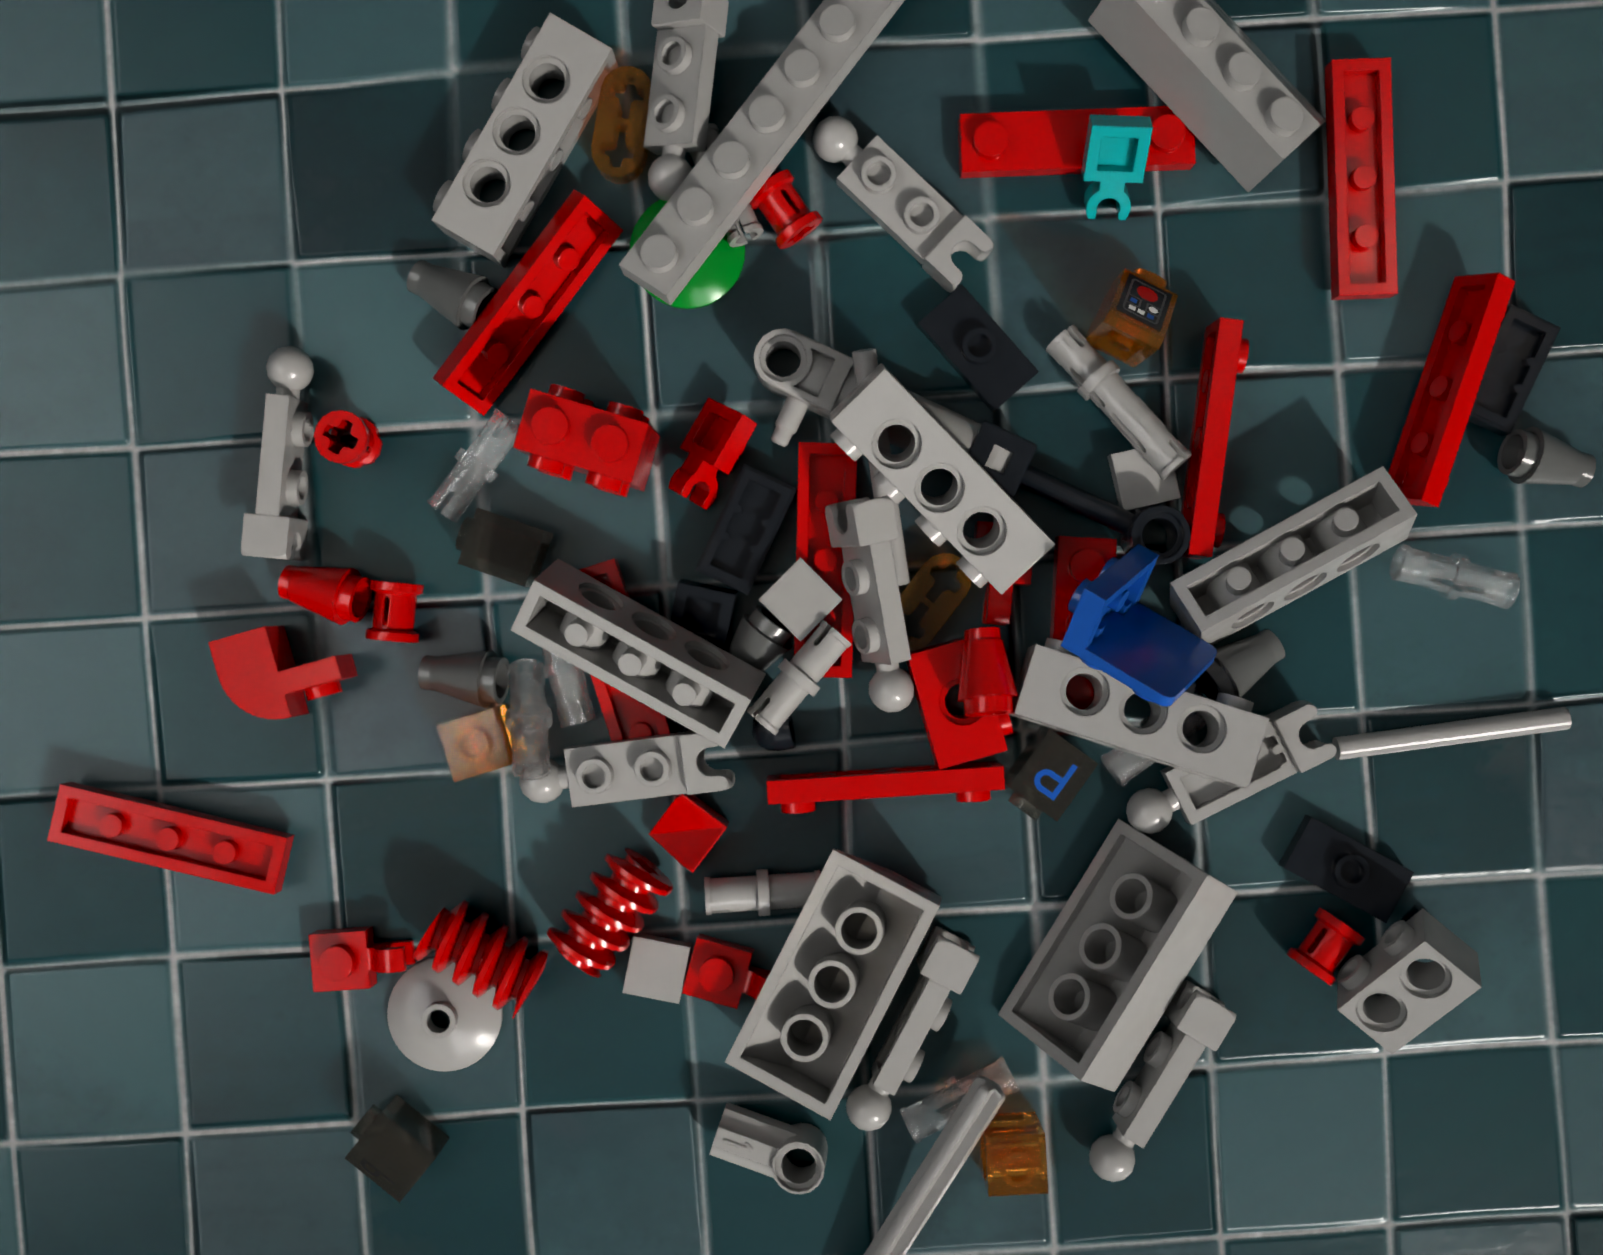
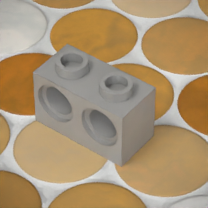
[1337,909,1482,1054]

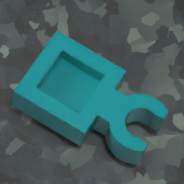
[1081,114,1153,220]

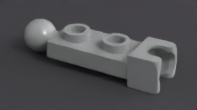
[644,0,729,201]
[812,116,994,293]
[241,346,314,561]
[825,496,915,713]
[1126,700,1337,834]
[519,730,735,808]
[846,926,980,1131]
[1089,980,1237,1182]

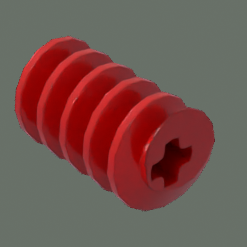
[546,848,673,978]
[413,900,549,1019]

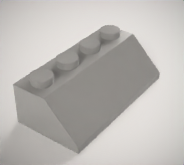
[1088,0,1326,193]
[998,819,1238,1092]
[725,848,942,1121]

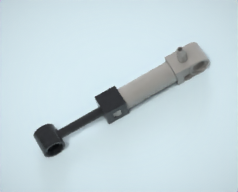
[754,328,1191,565]

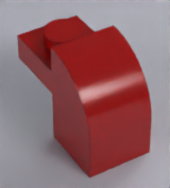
[208,625,358,720]

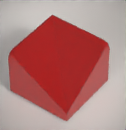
[649,794,730,873]

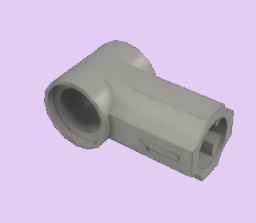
[709,1102,828,1195]

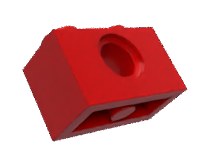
[906,637,1013,770]

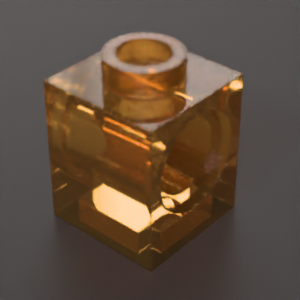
[436,703,524,782]
[979,1112,1048,1197]

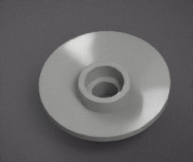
[387,957,503,1072]

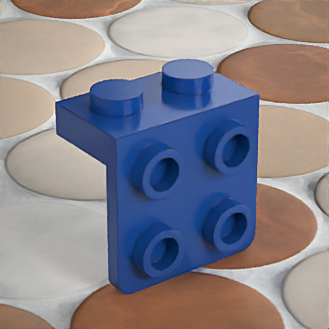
[1061,544,1217,707]

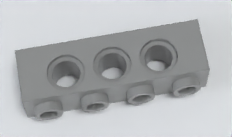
[431,13,619,268]
[829,363,1055,595]
[1170,466,1417,645]
[511,559,766,749]
[1009,638,1270,788]

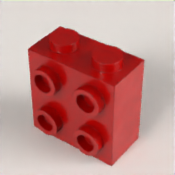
[513,384,660,498]

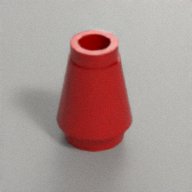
[278,565,372,625]
[958,627,1018,717]

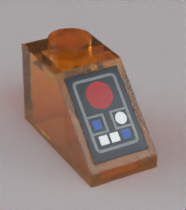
[1085,268,1178,368]

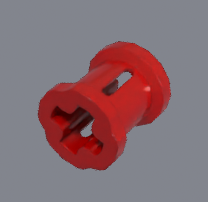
[750,169,823,249]
[314,410,383,469]
[365,580,424,643]
[1286,907,1365,987]

